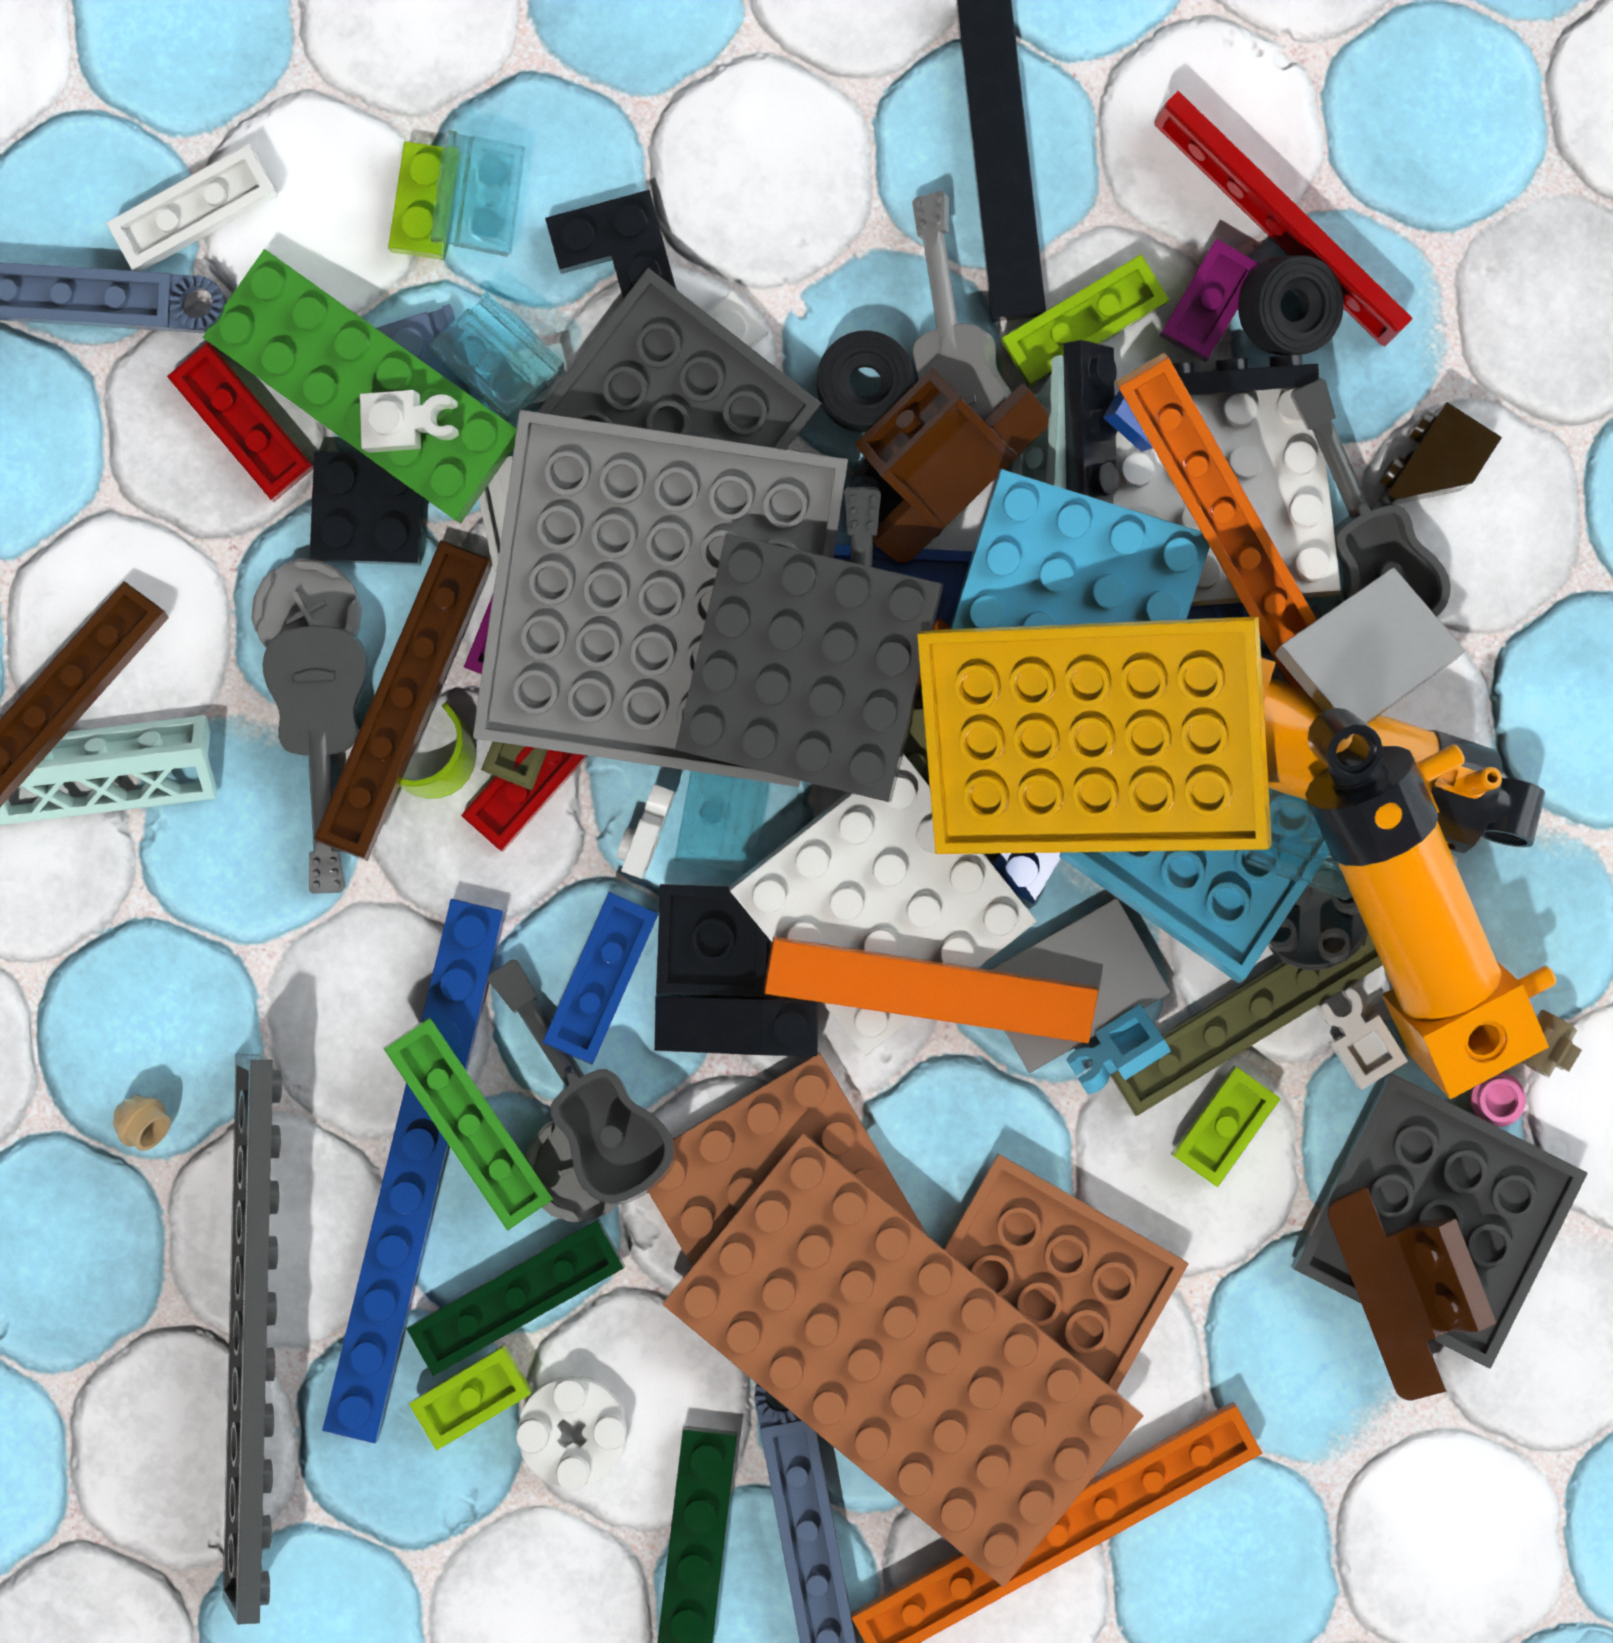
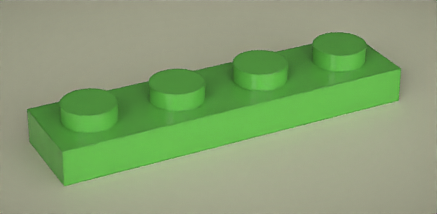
[383,1017,553,1231]

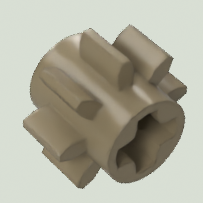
[1521,1010,1582,1078]

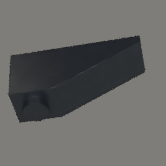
[654,996,818,1056]

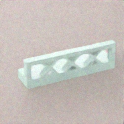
[0,715,217,825]

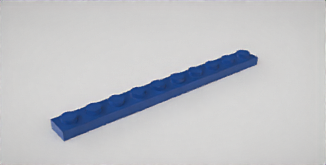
[322,899,506,1444]

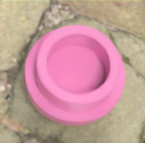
[1470,1072,1526,1127]

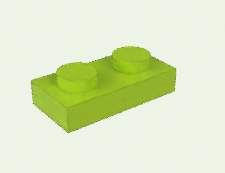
[388,141,460,260]
[1171,1065,1281,1188]
[409,1344,533,1451]

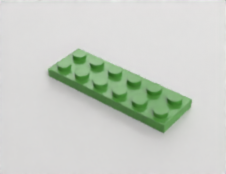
[202,249,517,523]

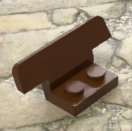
[854,367,1049,563]
[1328,1187,1497,1401]

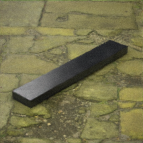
[956,0,1046,322]

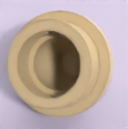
[113,1094,171,1151]

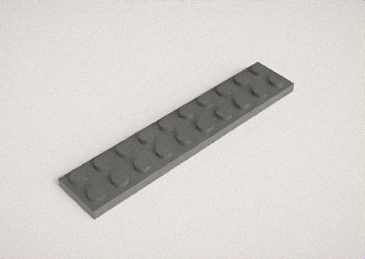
[222,1054,282,1625]

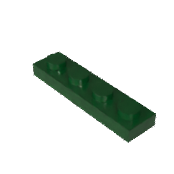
[406,1218,626,1376]
[657,1426,737,1643]

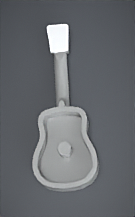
[912,191,1012,420]

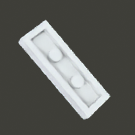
[106,144,278,271]

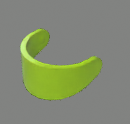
[399,702,476,799]

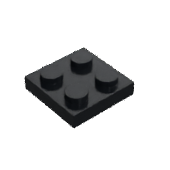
[309,451,424,566]
[656,884,768,997]

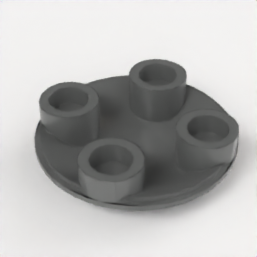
[1268,869,1368,970]

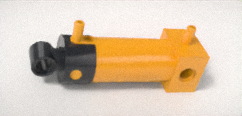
[1261,658,1545,853]
[1305,708,1556,1099]

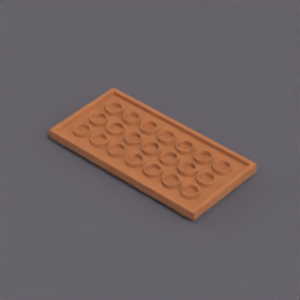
[662,1132,1144,1588]

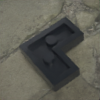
[545,190,677,300]

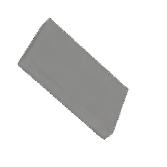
[1274,567,1465,739]
[989,898,1171,1073]

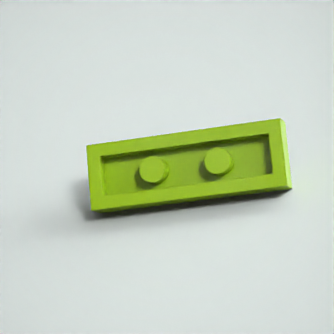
[1001,254,1169,388]

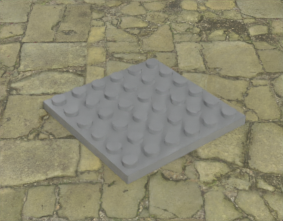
[473,410,848,787]

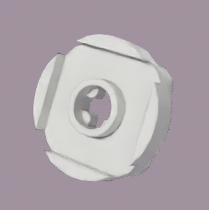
[516,1376,627,1490]

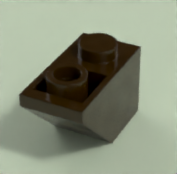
[1378,402,1502,505]

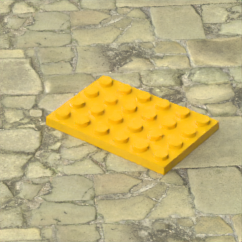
[917,617,1272,854]

